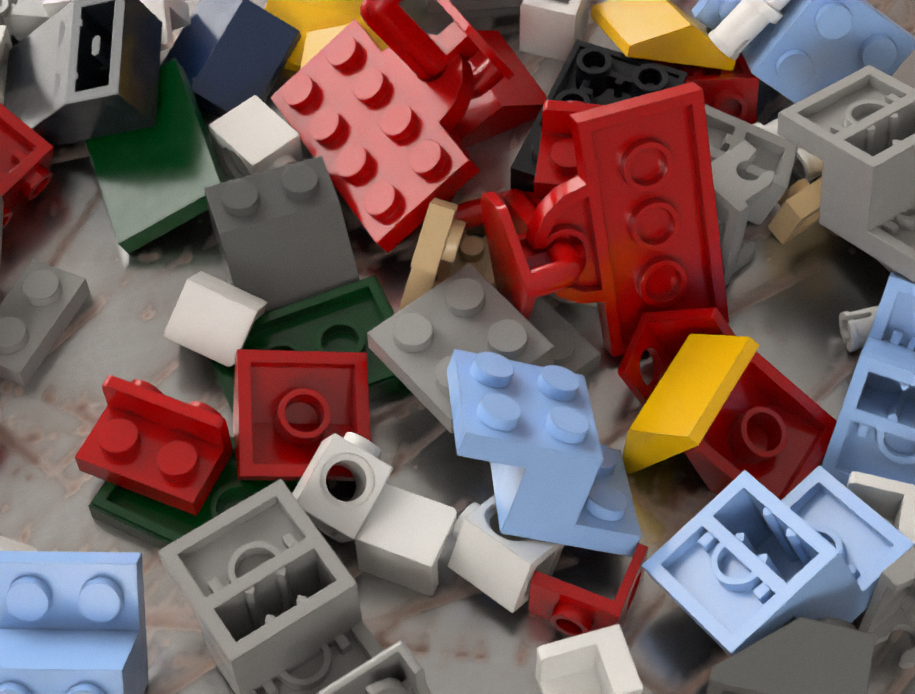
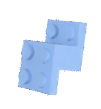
[692,0,915,103]
[821,271,915,486]
[447,349,642,557]
[642,465,915,656]
[0,551,149,694]

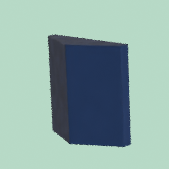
[160,0,301,117]

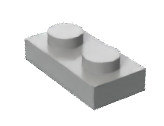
[0,259,90,387]

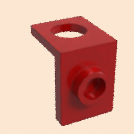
[617,307,736,406]
[528,543,649,637]

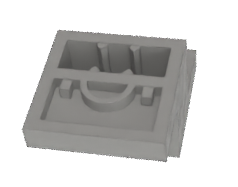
[777,65,915,283]
[367,264,601,434]
[158,479,384,694]

